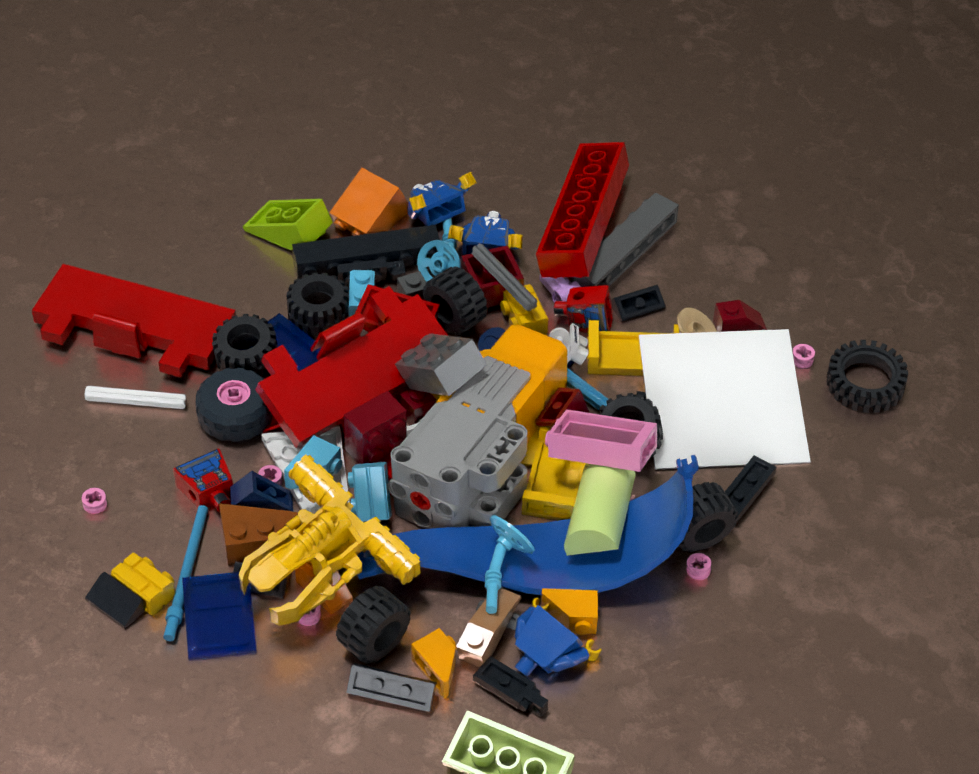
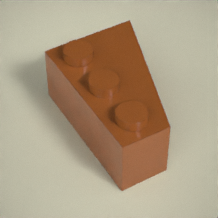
[219,504,301,566]

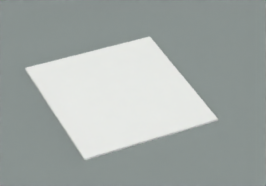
[639,329,811,470]

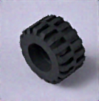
[423,266,487,336]
[286,272,349,338]
[212,314,278,378]
[599,393,663,457]
[679,482,739,552]
[336,586,411,664]

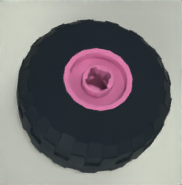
[195,368,272,442]

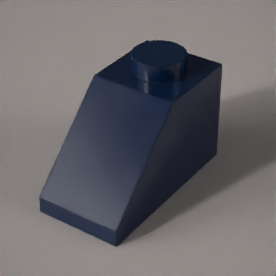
[230,471,293,511]

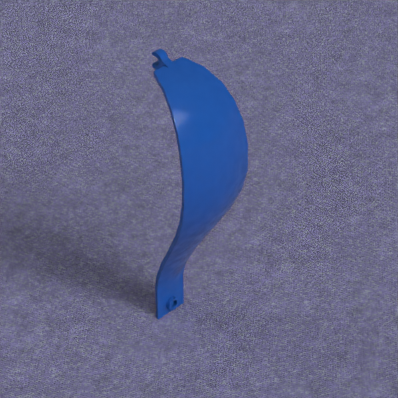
[357,455,699,595]

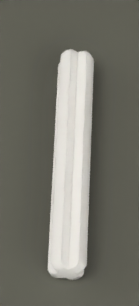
[85,386,187,409]

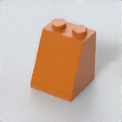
[329,168,408,236]

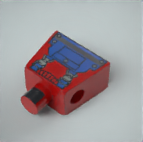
[554,285,614,333]
[173,448,233,512]

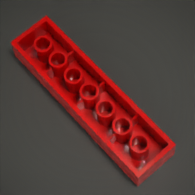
[536,142,629,278]

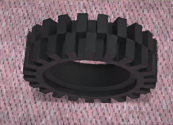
[826,340,908,413]

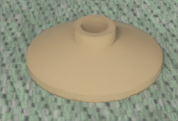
[677,308,717,333]

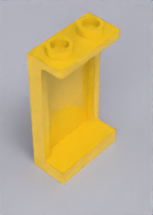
[587,320,679,376]
[521,426,586,521]

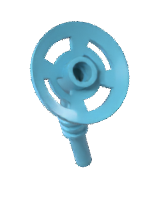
[417,218,461,282]
[485,515,535,614]

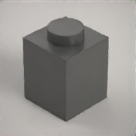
[397,271,426,300]

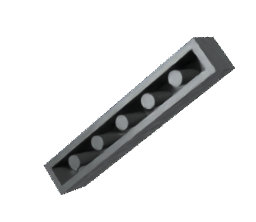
[571,192,679,287]

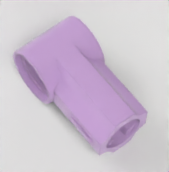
[540,274,581,303]

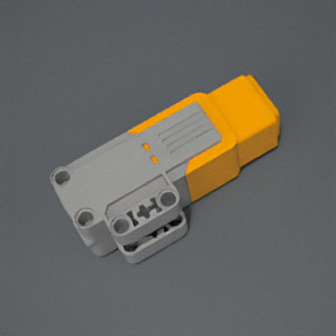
[387,324,567,529]

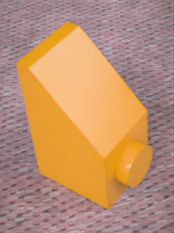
[541,588,598,635]
[411,628,457,699]

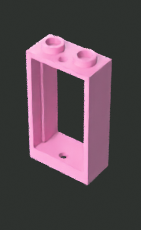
[545,409,657,472]

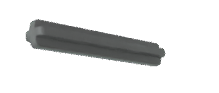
[472,243,537,311]

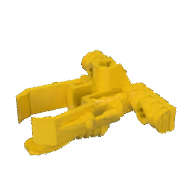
[239,454,420,626]

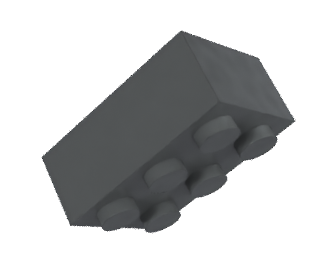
[395,333,487,396]

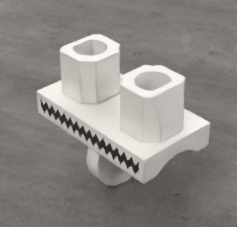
[549,323,589,365]

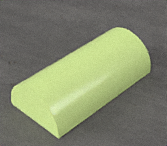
[564,463,636,556]
[442,711,575,774]

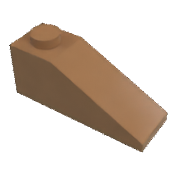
[456,588,521,668]

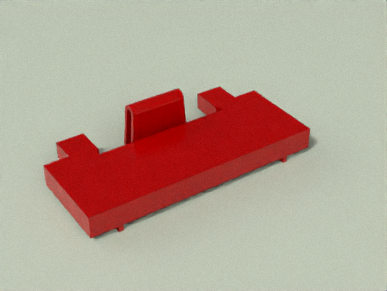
[32,264,236,378]
[255,286,448,449]

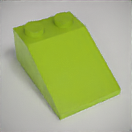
[242,199,333,250]

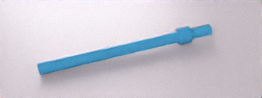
[163,505,209,641]

